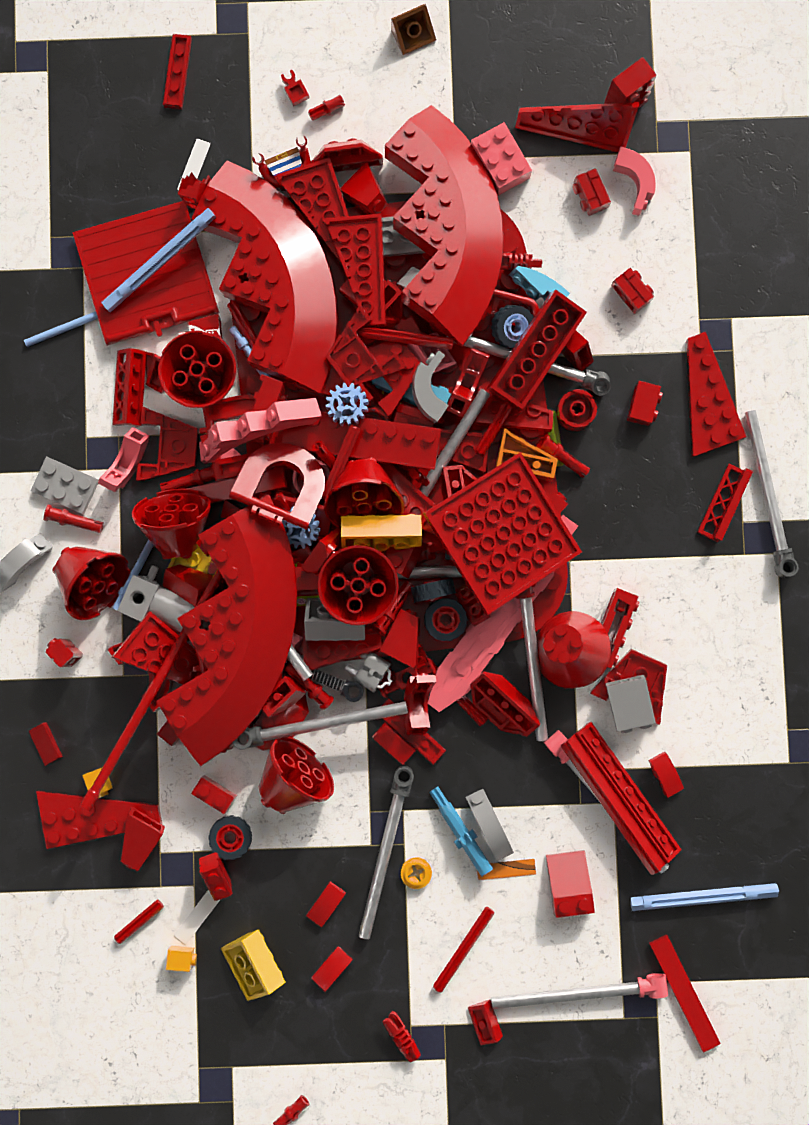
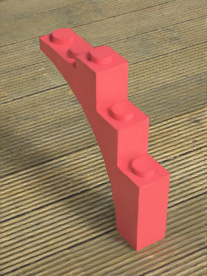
[201,398,321,463]

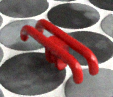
[490,289,539,318]

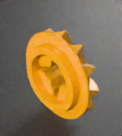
[401,857,432,889]

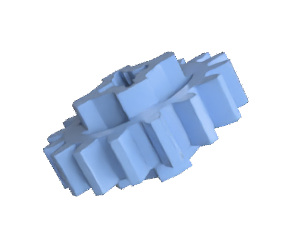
[325,383,369,426]
[282,507,320,549]

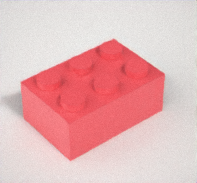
[471,122,532,196]

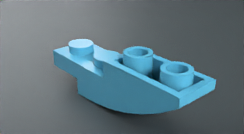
[509,266,570,301]

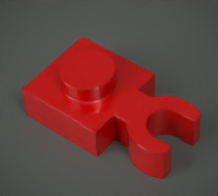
[281,69,310,107]

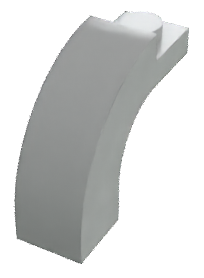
[412,351,449,423]
[0,533,53,593]
[466,789,514,861]

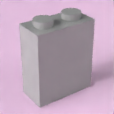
[605,675,656,733]

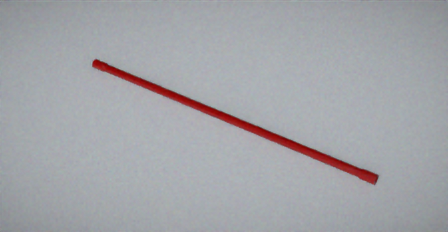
[79,466,288,811]

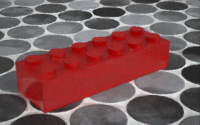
[487,290,587,410]

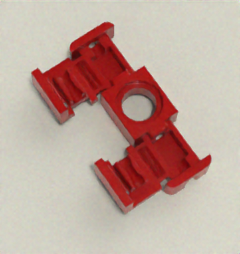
[379,644,437,698]

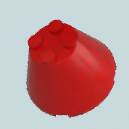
[158,330,236,408]
[324,457,404,527]
[132,489,211,559]
[318,545,398,625]
[52,546,130,620]
[536,611,611,689]
[258,737,334,814]

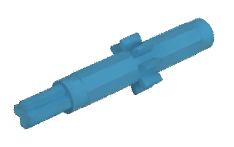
[429,787,493,877]

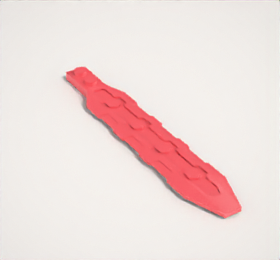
[428,515,578,712]

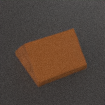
[391,4,437,55]

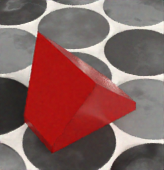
[385,280,404,324]
[145,352,164,394]

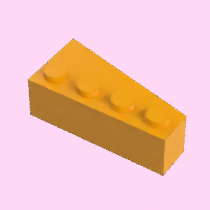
[341,514,422,552]

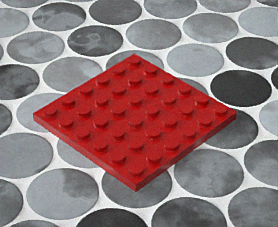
[423,452,582,615]

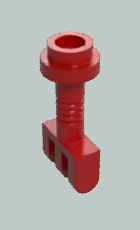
[397,464,430,487]

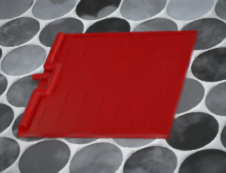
[72,201,220,346]

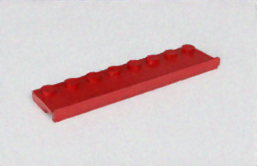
[282,411,442,470]
[561,722,682,875]

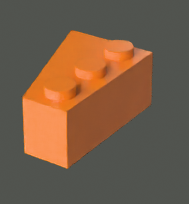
[495,428,558,481]

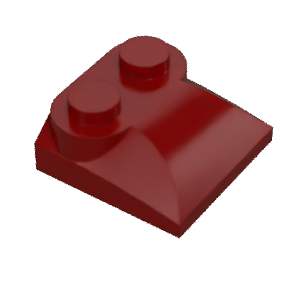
[302,527,341,575]

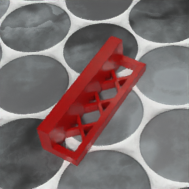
[112,348,146,427]
[697,464,753,542]

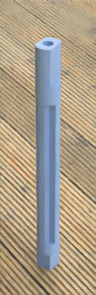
[101,208,216,312]
[630,883,779,911]

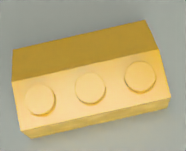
[221,930,286,1001]

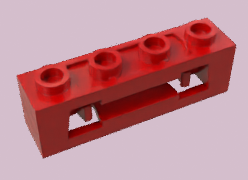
[601,588,640,668]

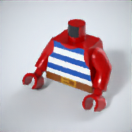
[252,136,311,192]

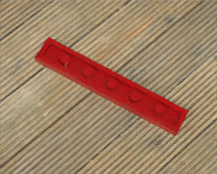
[188,468,287,504]
[649,934,721,1053]

